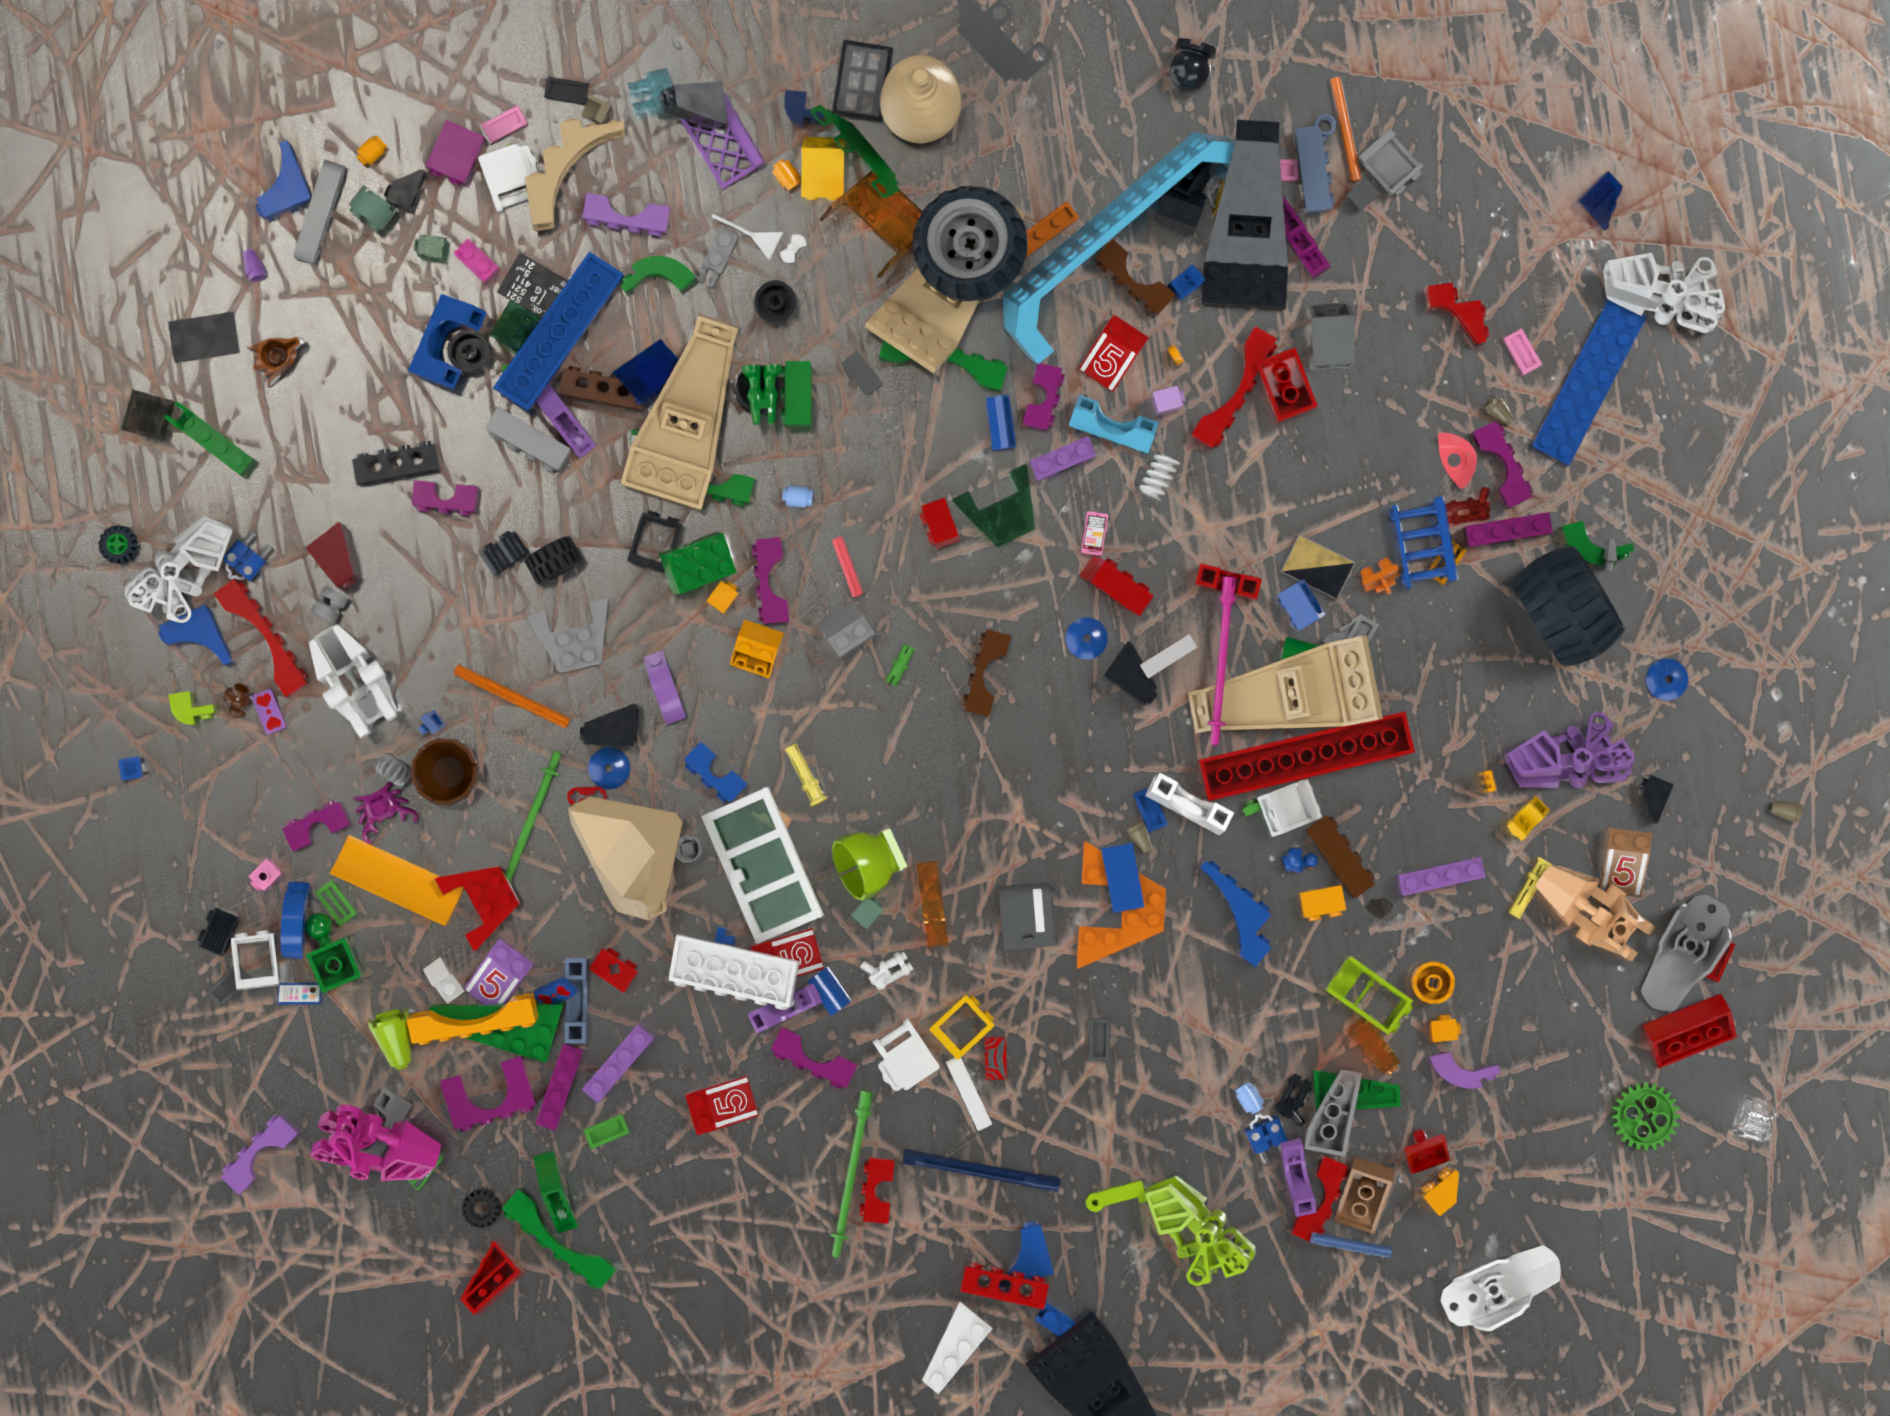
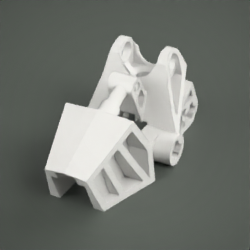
[1603,253,1725,333]
[124,515,233,623]
[309,624,398,739]

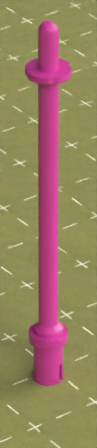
[1207,577,1236,746]

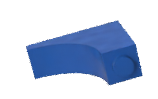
[255,140,312,220]
[158,604,234,666]
[999,1220,1054,1288]

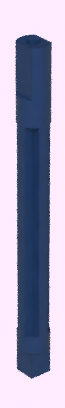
[902,1149,1061,1193]

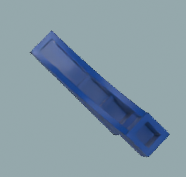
[1200,860,1271,967]

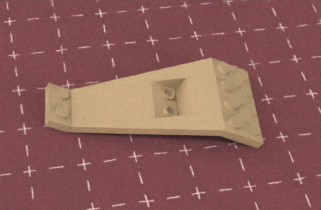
[1188,635,1383,733]

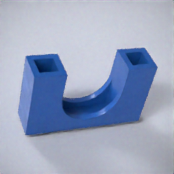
[408,294,487,390]

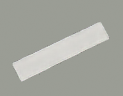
[1140,635,1197,678]
[946,1058,992,1131]

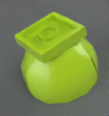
[832,828,908,901]

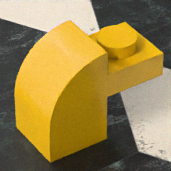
[1507,795,1550,841]

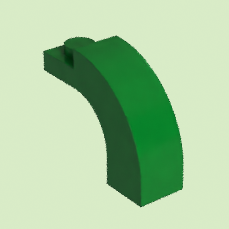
[620,256,697,294]
[1560,521,1635,567]

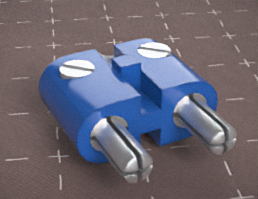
[223,531,272,582]
[1244,1113,1288,1164]

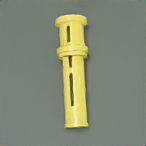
[785,743,828,807]
[1509,856,1554,919]

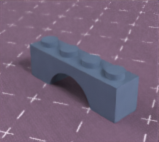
[565,958,588,1044]

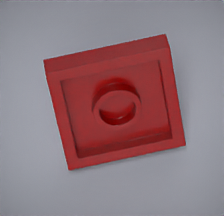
[1404,1130,1451,1175]

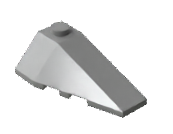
[1304,1069,1362,1157]

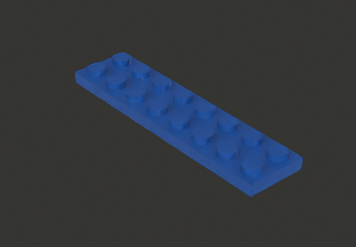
[493,251,624,412]
[1531,300,1647,466]

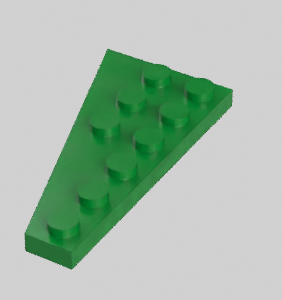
[430,1003,564,1063]

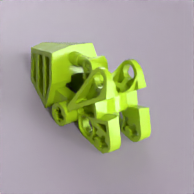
[1145,1175,1256,1286]

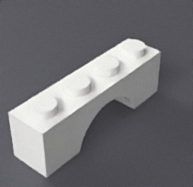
[1145,773,1234,835]

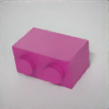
[453,238,500,285]

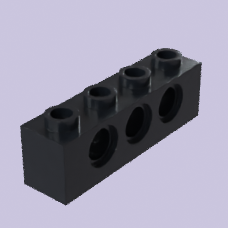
[352,441,442,485]

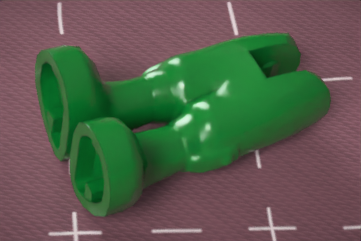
[742,364,782,425]

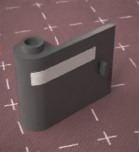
[998,882,1055,950]

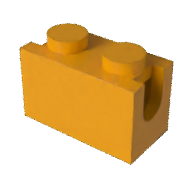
[1298,885,1346,921]

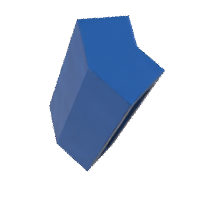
[986,395,1016,451]

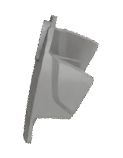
[1640,895,1732,1011]

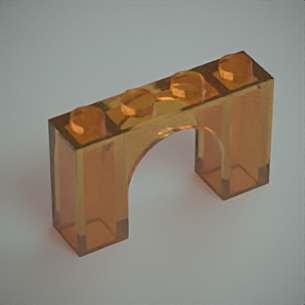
[1345,1017,1400,1075]

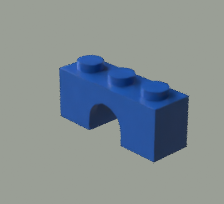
[684,741,748,803]

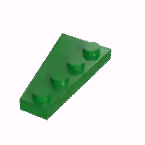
[1313,1070,1401,1112]

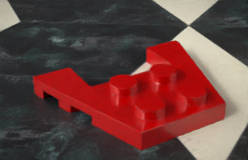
[435,866,520,951]

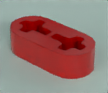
[567,787,608,806]

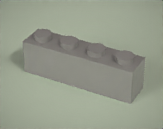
[485,406,572,473]

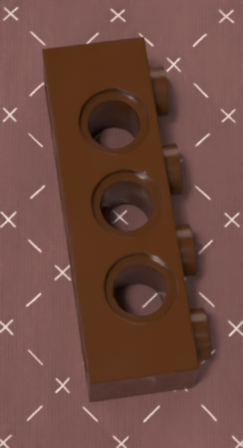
[558,366,647,411]

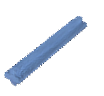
[1310,1232,1393,1258]

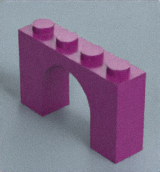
[440,1056,537,1132]

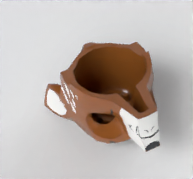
[247,337,305,388]

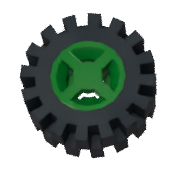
[98,525,139,564]

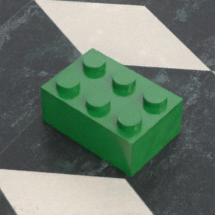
[781,361,812,428]
[659,532,737,594]

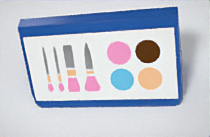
[278,983,322,1005]

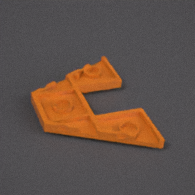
[1076,842,1166,969]

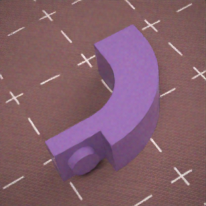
[747,983,822,1034]
[1280,1138,1316,1217]

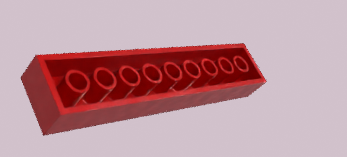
[1198,711,1415,801]

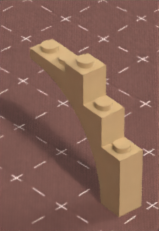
[525,118,626,231]

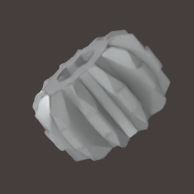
[375,753,412,786]

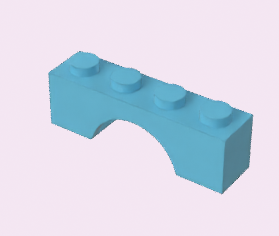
[1069,395,1159,453]

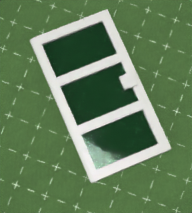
[701,787,824,945]

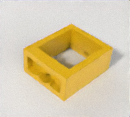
[929,994,995,1060]

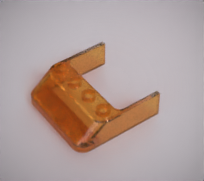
[819,171,923,278]

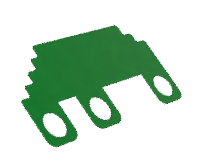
[810,105,900,198]

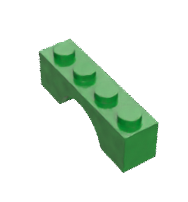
[706,473,755,507]

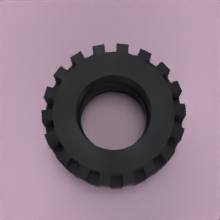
[524,536,583,584]

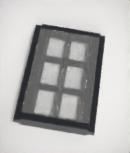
[832,40,893,123]

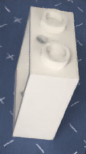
[231,930,279,991]

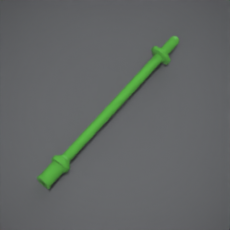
[505,751,561,883]
[830,1090,874,1258]

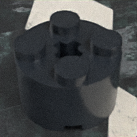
[754,280,797,325]
[447,330,492,374]

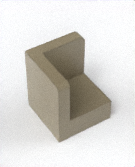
[581,94,612,125]

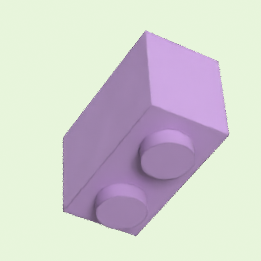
[1151,386,1186,416]

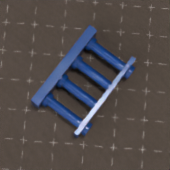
[1390,496,1459,589]

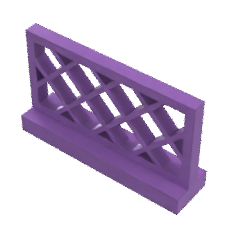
[680,92,767,189]

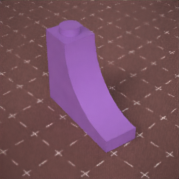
[536,384,596,458]

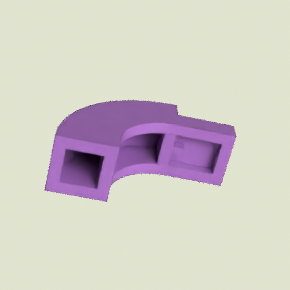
[643,650,686,725]
[1428,1051,1500,1089]

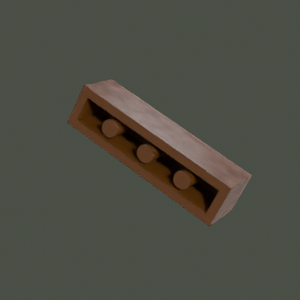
[1304,815,1376,899]

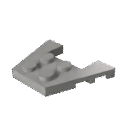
[527,598,609,673]

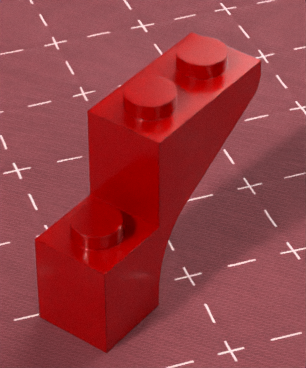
[1425,282,1489,345]

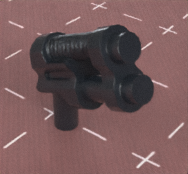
[1275,1073,1313,1127]

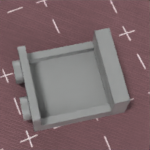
[1357,129,1424,197]

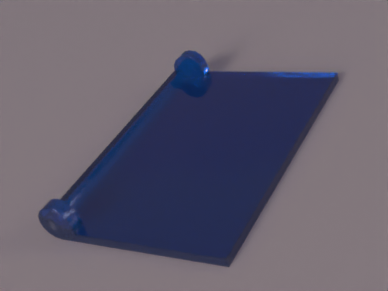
[612,339,679,406]

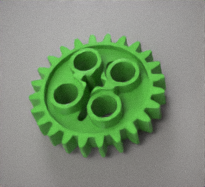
[1611,1082,1681,1151]

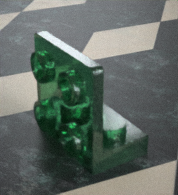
[489,299,541,353]

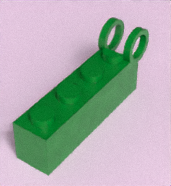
[164,400,256,477]

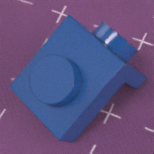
[1168,264,1205,301]

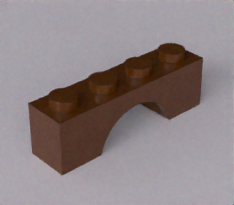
[1095,239,1175,316]
[962,629,1011,718]

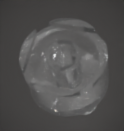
[1733,1095,1777,1143]

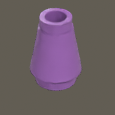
[242,249,266,282]

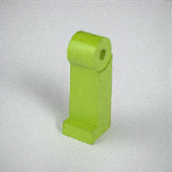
[1086,1179,1147,1212]

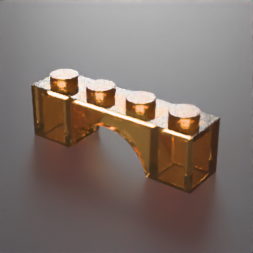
[916,860,949,947]

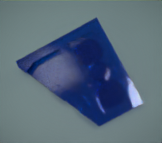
[1577,171,1623,230]

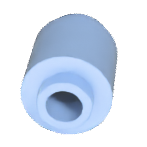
[782,485,813,508]
[1235,1081,1264,1114]

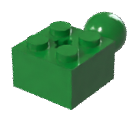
[305,913,364,993]

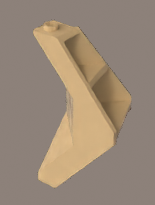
[568,797,683,920]

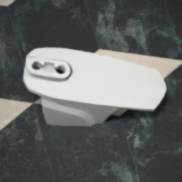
[1440,1245,1561,1331]

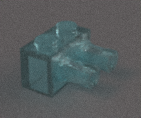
[627,67,672,117]

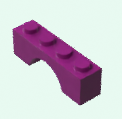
[1471,421,1533,509]
[1463,512,1553,548]
[752,537,790,625]
[771,1026,858,1090]
[535,1043,585,1131]

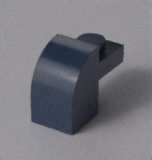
[784,90,826,128]

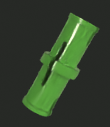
[885,643,916,687]

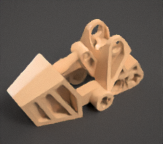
[1535,865,1656,961]

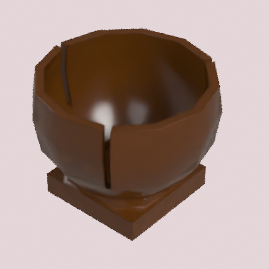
[411,738,479,805]

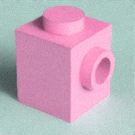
[248,858,284,891]

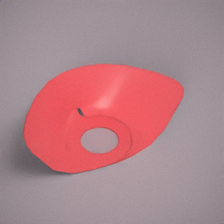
[1438,432,1477,489]

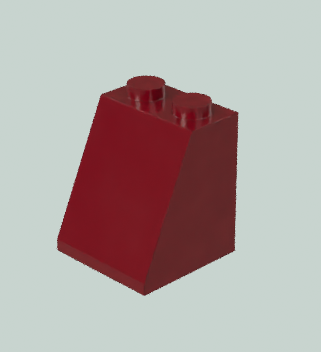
[306,521,359,590]

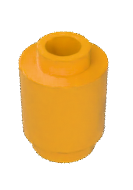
[356,135,387,166]
[772,159,801,191]

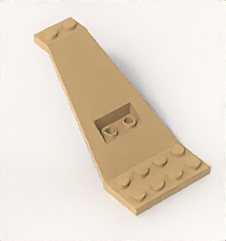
[865,207,1025,373]
[620,314,739,510]

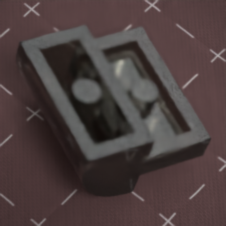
[121,389,175,442]

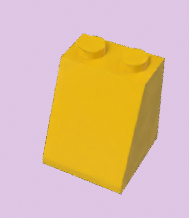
[801,136,845,201]

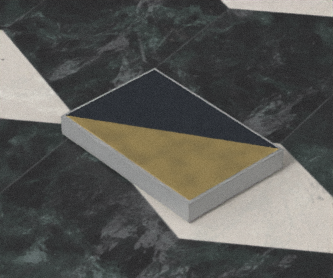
[1280,534,1356,600]

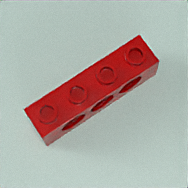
[960,1262,1049,1310]

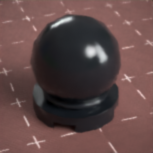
[1170,38,1217,91]

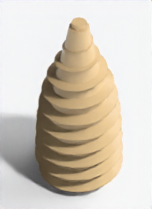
[880,55,962,143]

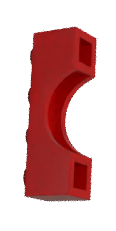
[1290,1155,1349,1243]

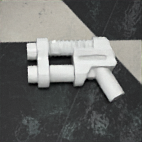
[860,952,914,990]

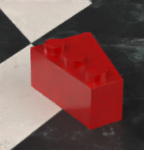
[1079,555,1154,616]
[460,1240,526,1316]

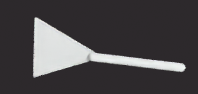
[712,214,783,260]

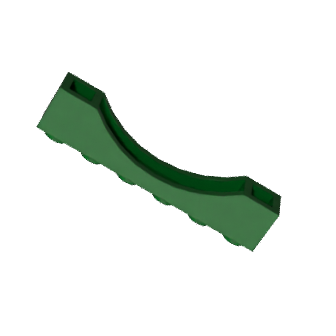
[879,340,1008,392]
[502,1188,617,1290]

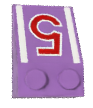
[464,938,536,1005]

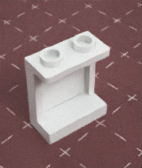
[1257,779,1322,837]

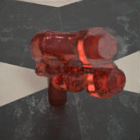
[1446,487,1491,525]

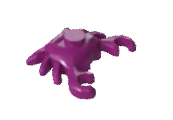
[353,781,418,844]

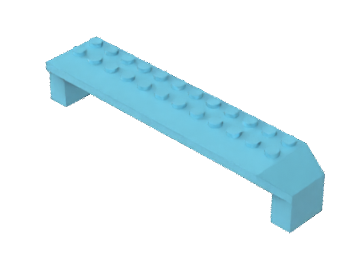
[1002,132,1235,364]

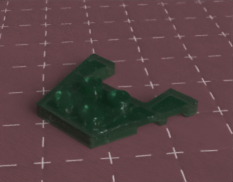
[952,464,1035,548]

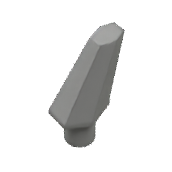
[1603,537,1617,571]

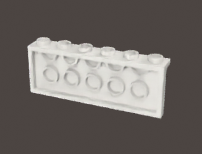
[668,934,800,1010]

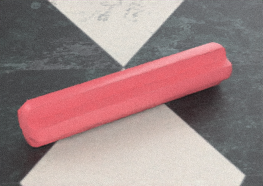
[832,537,863,597]

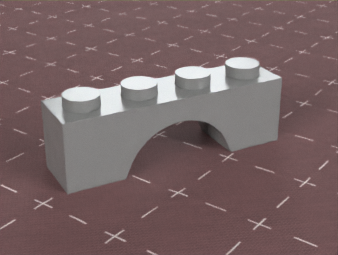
[347,1088,412,1171]

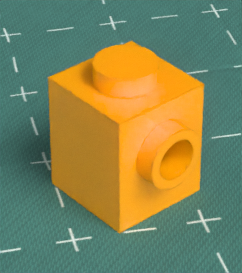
[1429,1014,1461,1042]

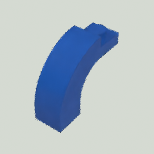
[281,882,310,959]

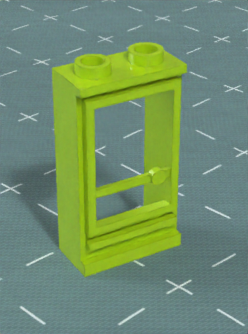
[1325,956,1413,1035]

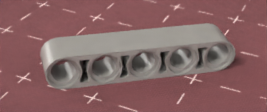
[294,160,346,264]

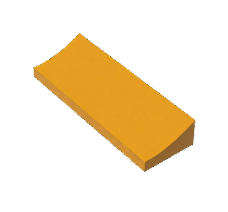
[329,835,464,926]

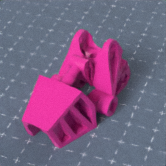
[310,1105,441,1181]

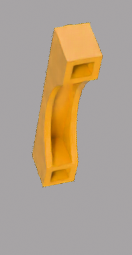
[406,993,539,1045]

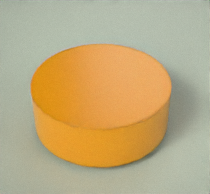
[1167,344,1185,366]

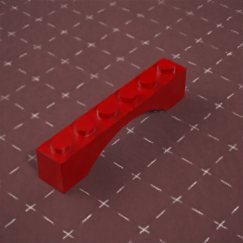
[1190,326,1278,449]
[213,579,309,698]

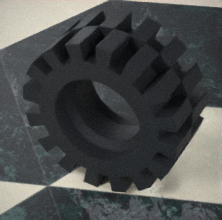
[462,1189,501,1228]

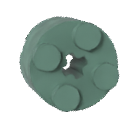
[348,185,398,231]

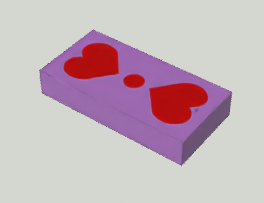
[251,688,287,735]

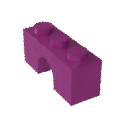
[1023,363,1065,432]
[412,480,479,516]
[282,800,353,852]

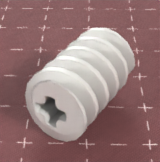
[1139,454,1180,501]

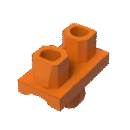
[1360,558,1400,595]

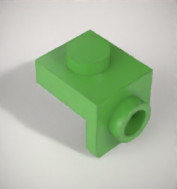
[1241,798,1262,817]

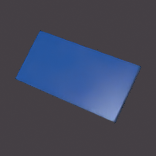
[1101,843,1144,913]

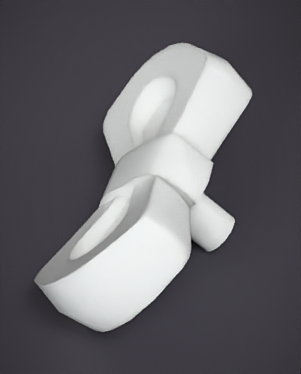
[780,234,807,264]

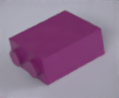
[426,120,487,187]

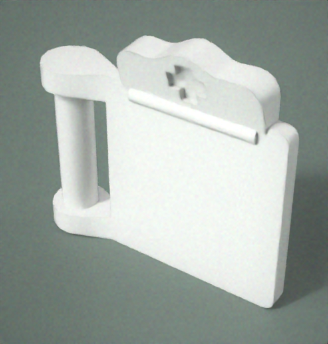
[478,143,538,212]
[873,1018,940,1091]

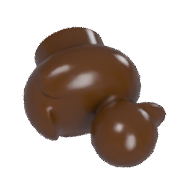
[223,683,250,719]

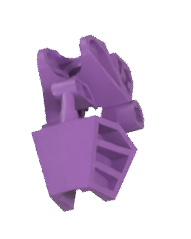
[1506,712,1634,789]

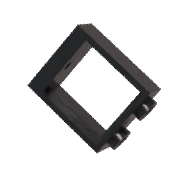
[627,510,684,573]

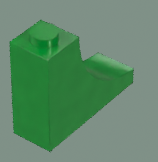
[533,1151,578,1233]

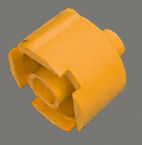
[1410,961,1455,1004]

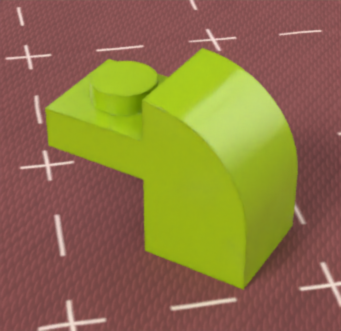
[168,691,217,725]

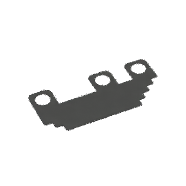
[956,0,1052,82]

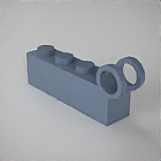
[1294,114,1336,215]

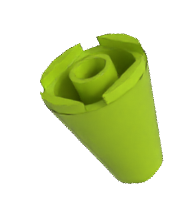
[367,1009,411,1070]

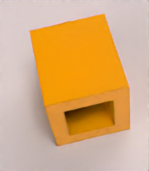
[707,580,739,614]

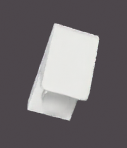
[423,957,465,1004]

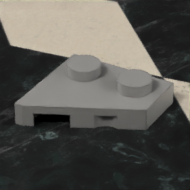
[1322,614,1379,644]

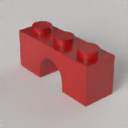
[1194,563,1262,600]
[859,1156,895,1224]

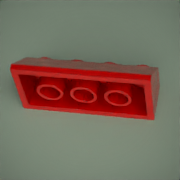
[1643,994,1737,1069]

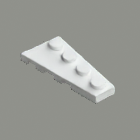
[922,1301,992,1394]

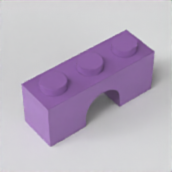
[1029,436,1096,482]

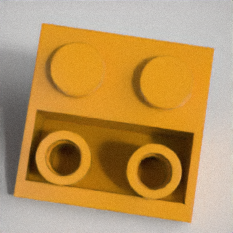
[729,619,784,678]
[1419,1167,1459,1216]

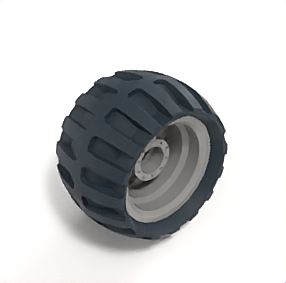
[913,185,1028,302]
[1513,546,1625,666]

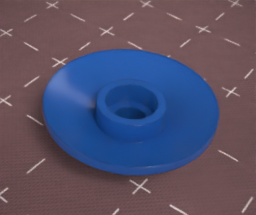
[1066,617,1108,660]
[1646,659,1688,701]
[588,747,630,789]

